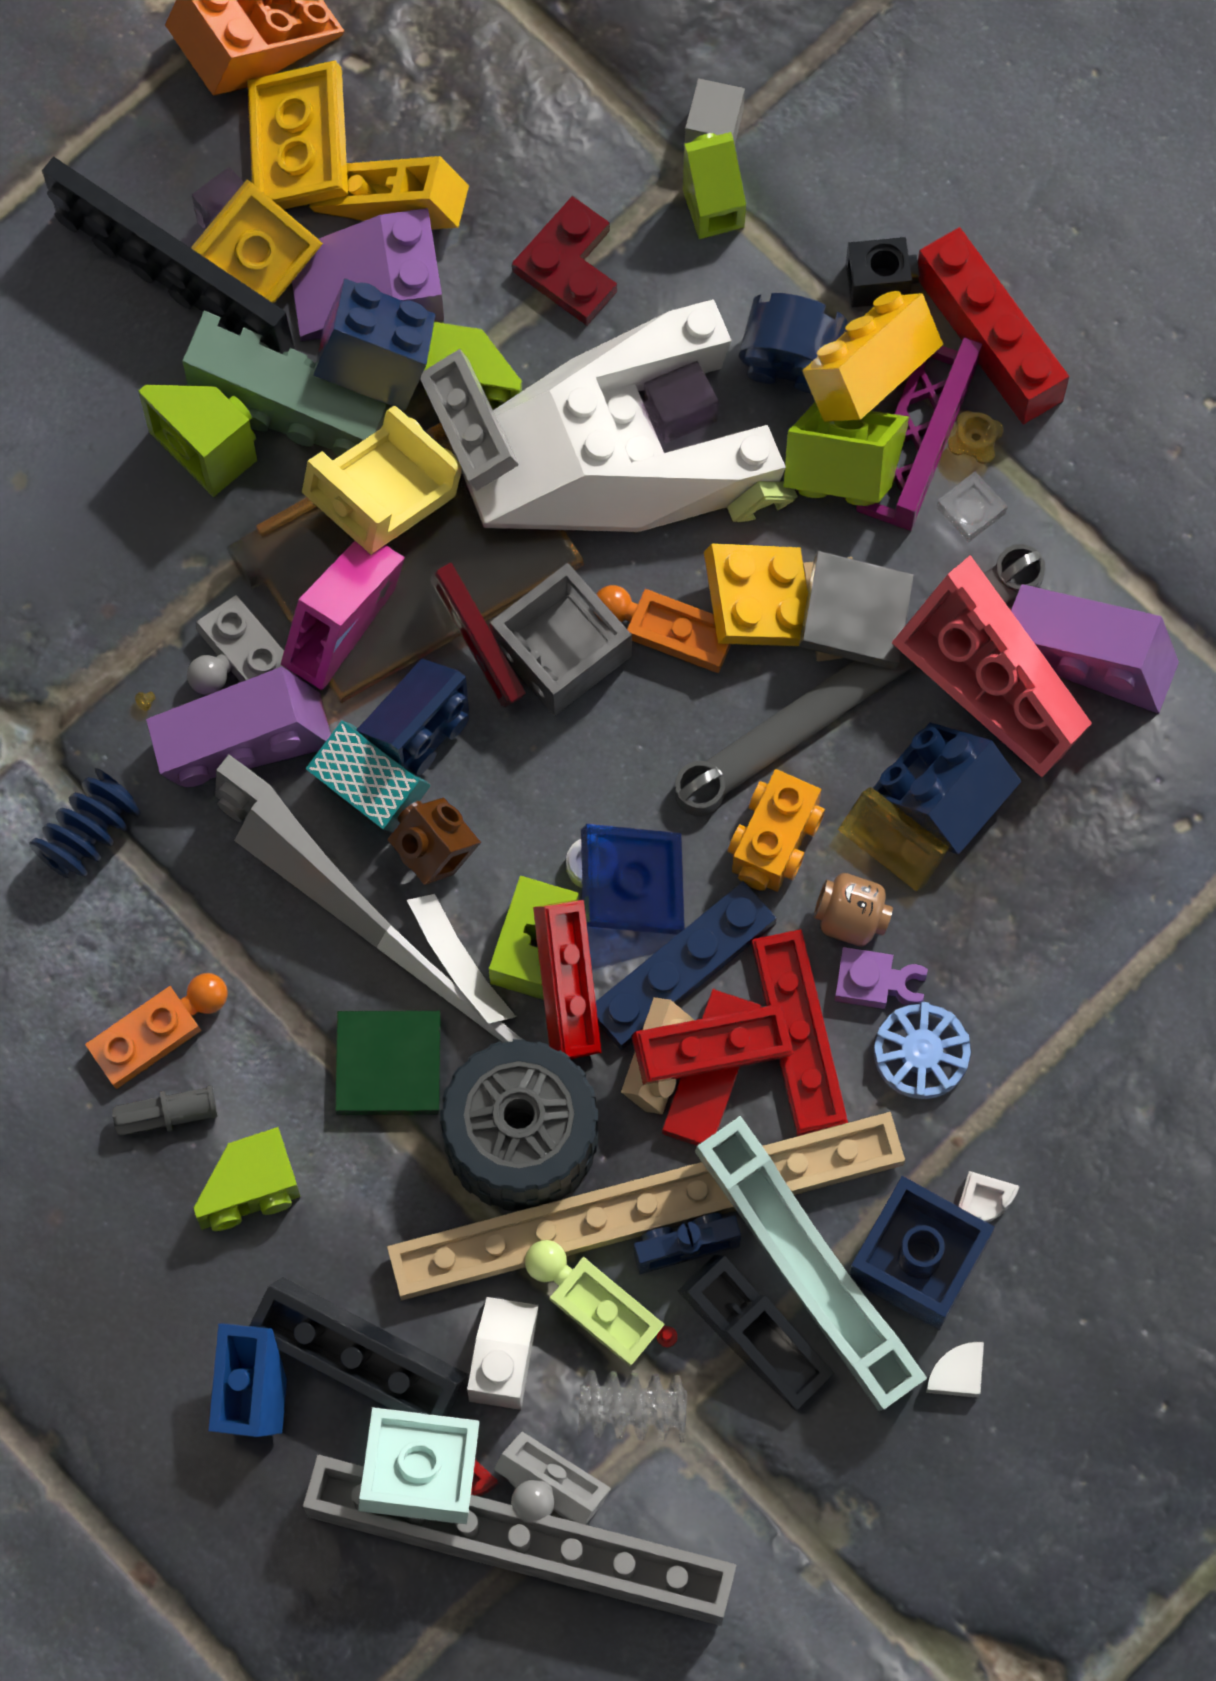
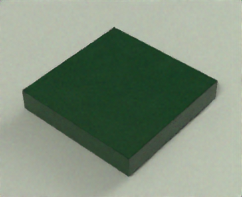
[335,1011,441,1115]

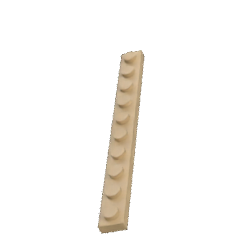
[387,1112,905,1301]

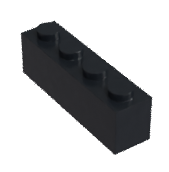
[249,1277,469,1417]

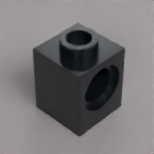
[845,237,919,308]

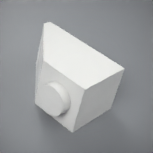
[467,1297,539,1410]

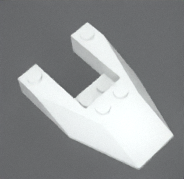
[453,299,786,532]

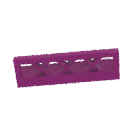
[856,338,982,531]

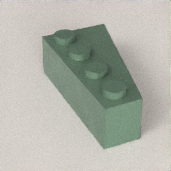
[182,310,393,456]

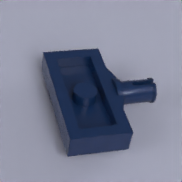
[634,1213,741,1275]

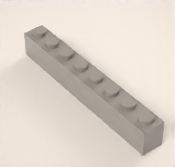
[303,1455,737,1626]

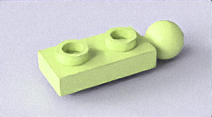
[525,1240,665,1367]

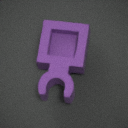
[835,947,928,1009]

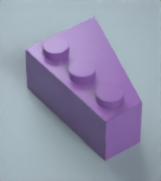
[1011,584,1179,714]
[146,667,331,787]

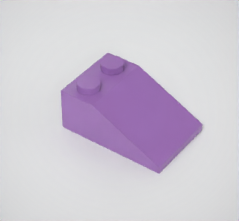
[292,208,444,341]

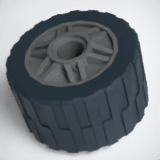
[440,1039,598,1212]

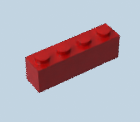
[918,227,1070,425]

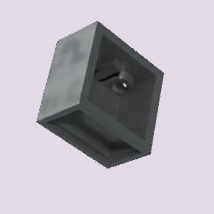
[490,563,632,716]

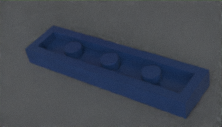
[596,881,777,1051]

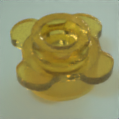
[948,411,1004,464]

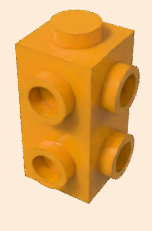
[728,769,826,892]

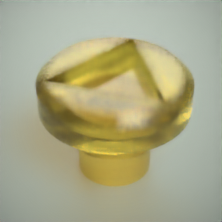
[135,691,156,711]

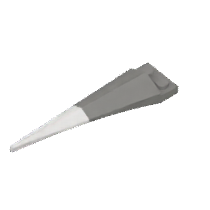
[215,755,522,1043]

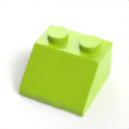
[138,385,257,497]
[784,402,909,506]

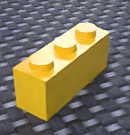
[802,291,943,422]

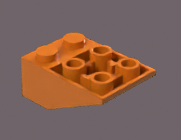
[165,0,344,96]

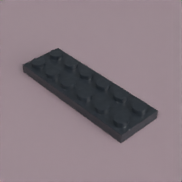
[41,156,295,354]

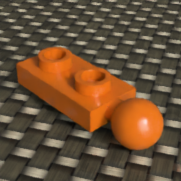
[594,585,731,673]
[85,973,228,1089]

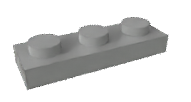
[420,349,519,491]

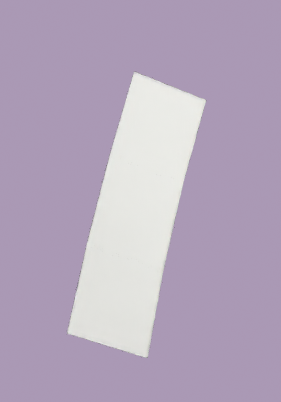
[407,894,516,1024]

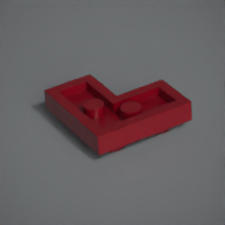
[512,196,617,326]

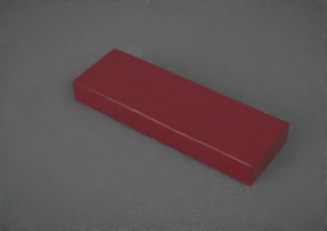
[431,562,526,708]

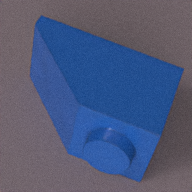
[208,1323,287,1437]

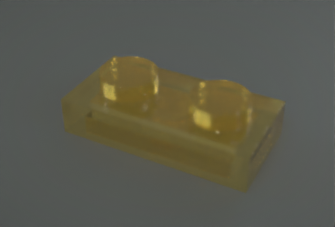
[838,787,950,891]

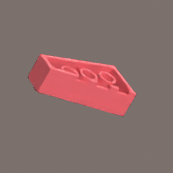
[892,555,1092,777]

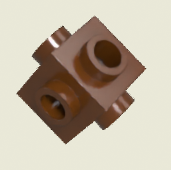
[387,797,481,885]

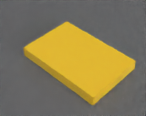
[247,60,348,210]

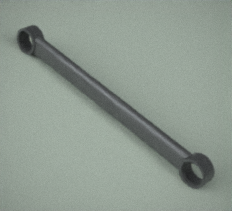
[675,544,1046,816]

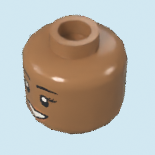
[813,873,893,947]

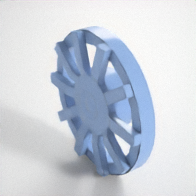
[874,1002,971,1099]

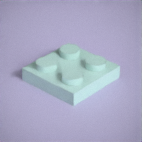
[358,1407,479,1524]

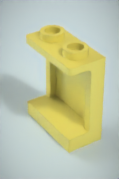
[302,406,462,554]

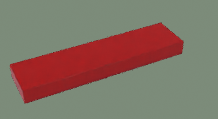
[751,929,848,1136]

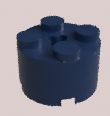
[739,293,848,394]

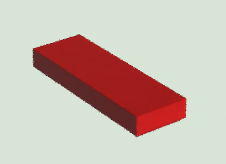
[533,900,602,1059]
[662,989,761,1146]
[631,1004,794,1085]

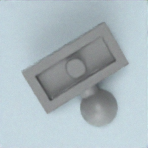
[187,595,296,695]
[493,1432,611,1525]

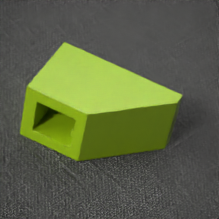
[683,132,746,239]
[424,322,522,410]
[194,1127,301,1231]

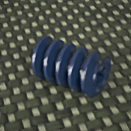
[29,768,141,878]

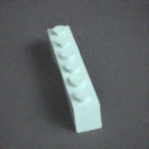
[695,1116,927,1411]

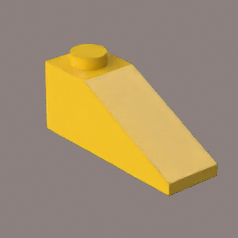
[310,156,469,229]

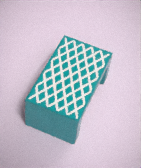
[306,720,431,832]

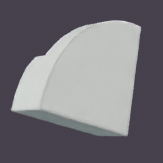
[959,1171,1019,1223]
[926,1342,984,1398]

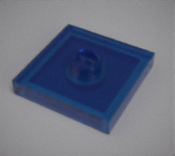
[581,824,685,935]

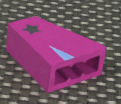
[281,541,405,690]

